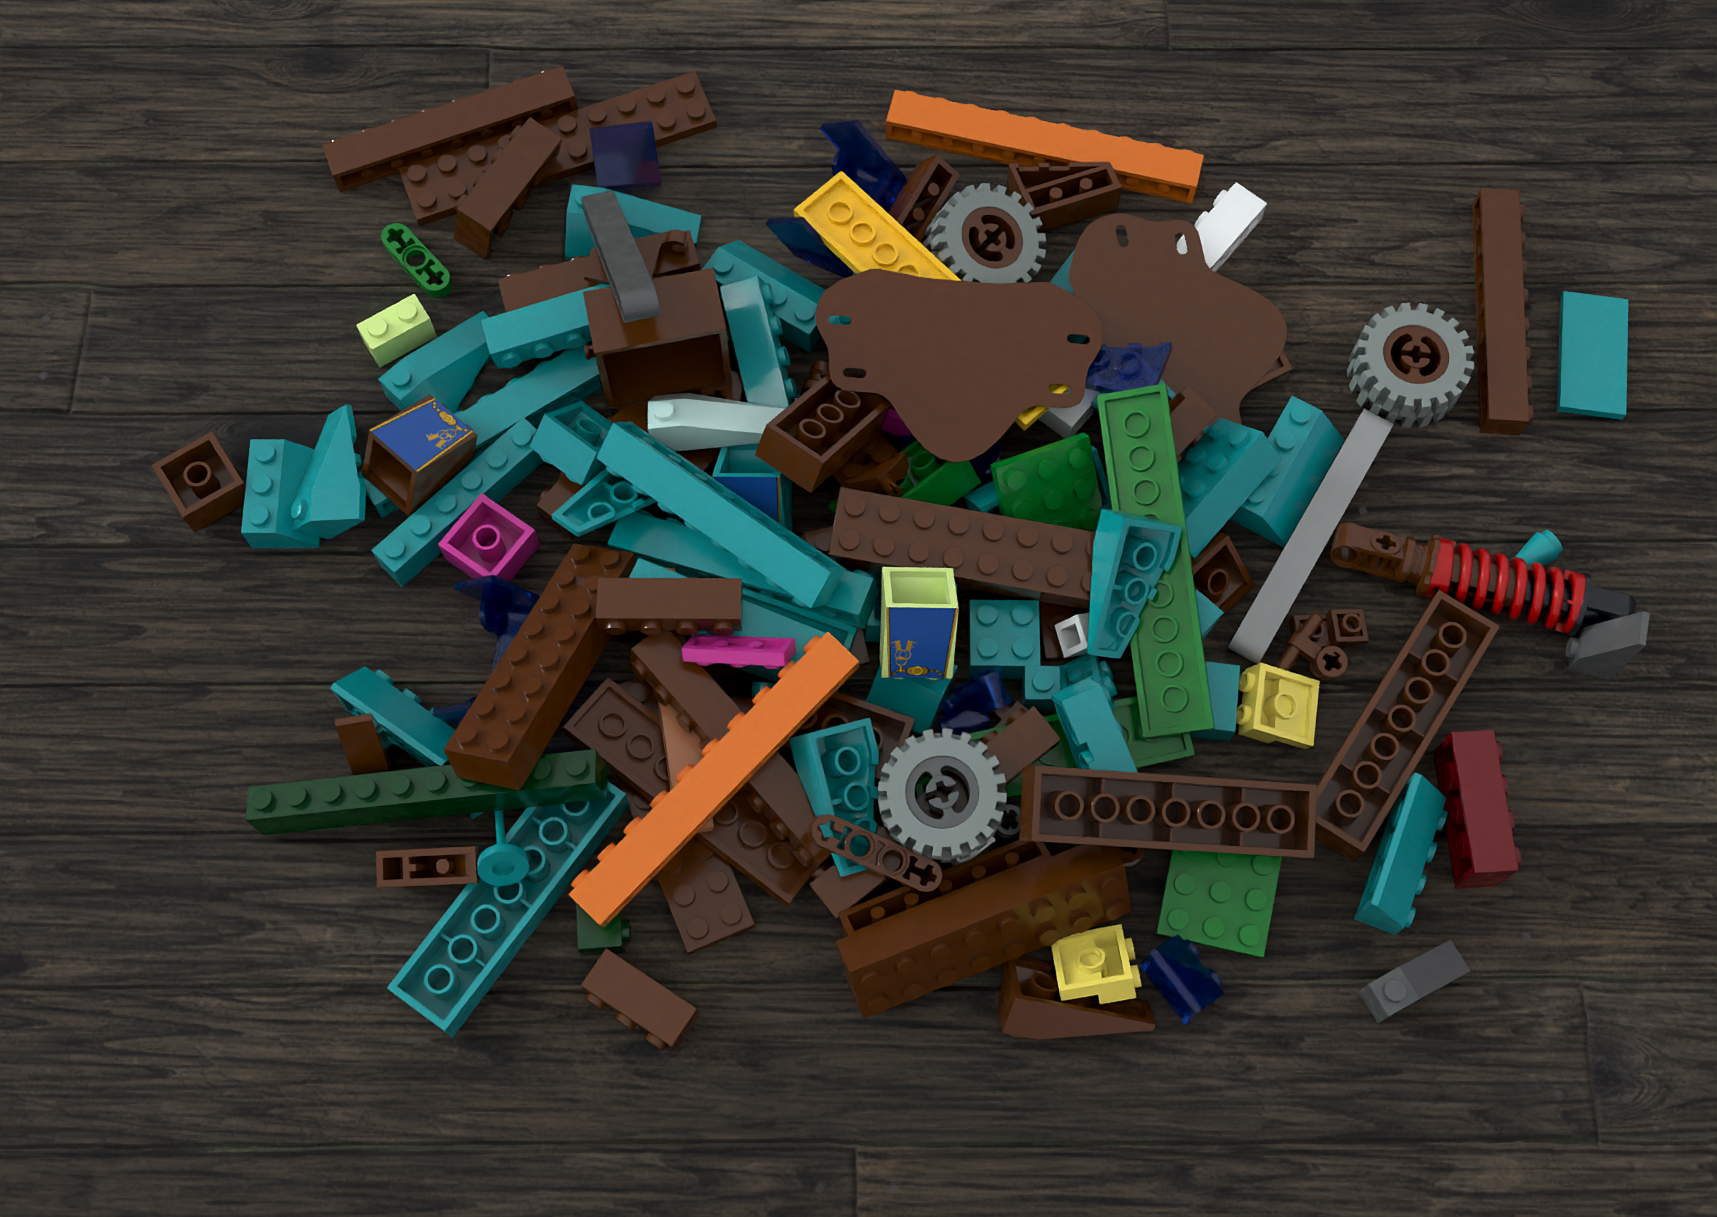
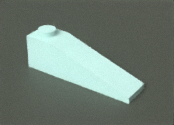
[648,393,785,452]

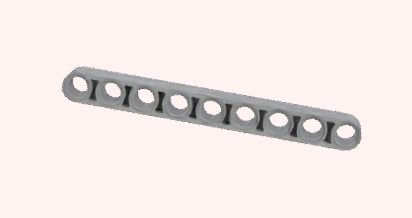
[1228,408,1394,664]

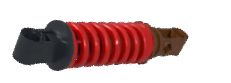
[1330,522,1636,637]

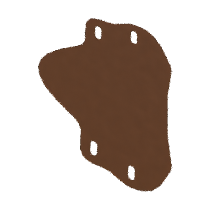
[1069,213,1287,427]
[816,269,1103,462]

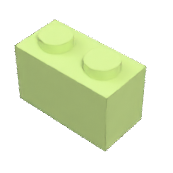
[356,294,437,367]

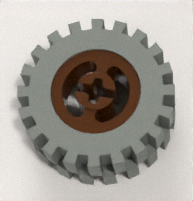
[923,183,1046,284]
[1347,303,1475,428]

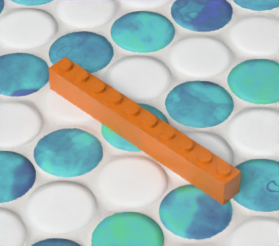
[886,90,1204,204]
[568,631,859,927]

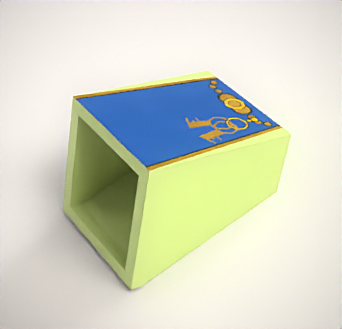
[880,567,959,680]

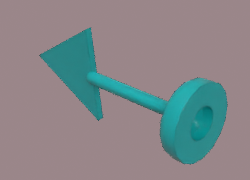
[470,810,529,886]

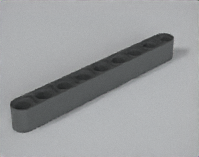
[581,190,660,323]

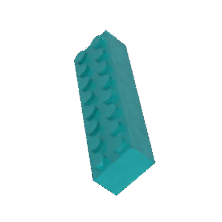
[387,781,629,1038]

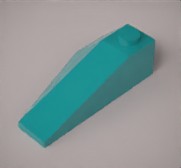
[565,184,702,260]
[378,311,491,414]
[291,404,366,539]
[552,469,657,537]
[1087,508,1182,659]
[789,718,879,877]

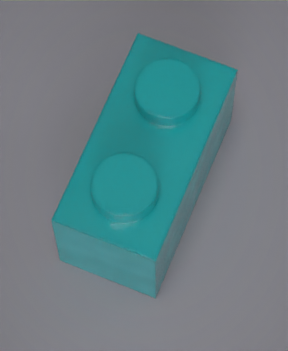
[1190,661,1240,742]

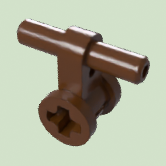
[1275,613,1348,681]

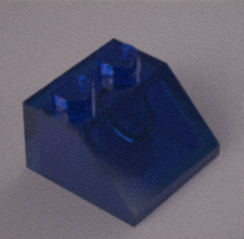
[1140,934,1225,1025]

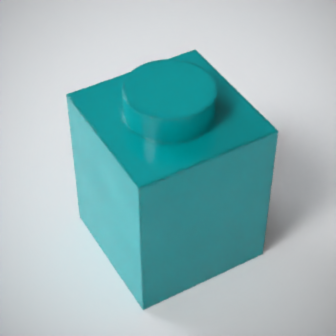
[1022,666,1060,712]

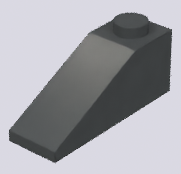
[1565,611,1650,680]
[1358,939,1470,1023]

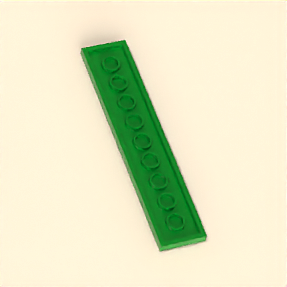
[1097,383,1215,739]

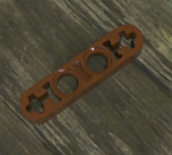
[808,814,942,892]

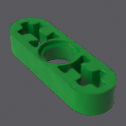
[381,223,453,298]

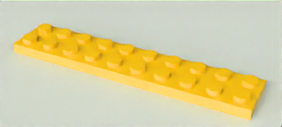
[794,171,1071,431]

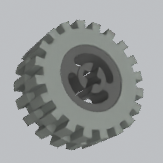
[878,728,1007,863]

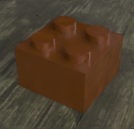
[151,431,246,533]

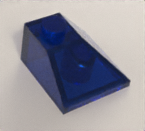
[589,121,661,191]

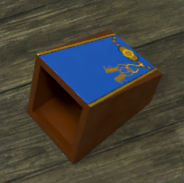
[362,394,478,516]

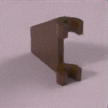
[584,230,688,285]

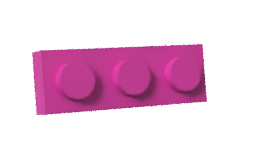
[681,634,796,669]

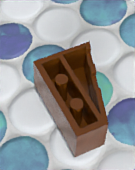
[1006,162,1122,233]
[1105,385,1218,473]

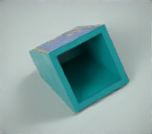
[712,443,793,532]

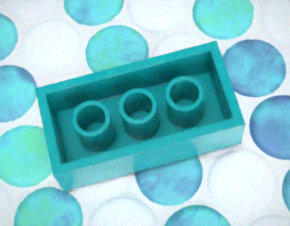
[1178,418,1282,559]

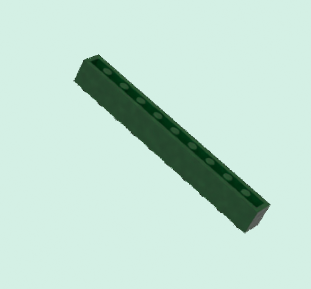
[246,749,608,835]

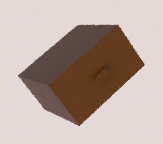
[583,268,732,407]

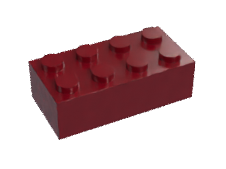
[1432,730,1521,889]

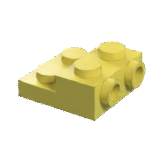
[1236,663,1320,749]
[1051,924,1142,1004]

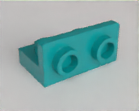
[1060,654,1118,710]

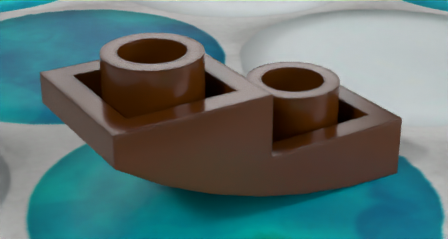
[1289,609,1369,648]

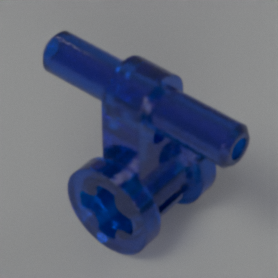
[941,666,1013,713]

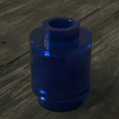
[937,703,991,736]

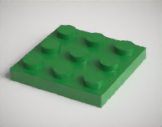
[990,432,1103,532]
[1155,850,1282,958]

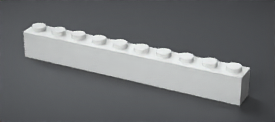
[1039,182,1267,439]

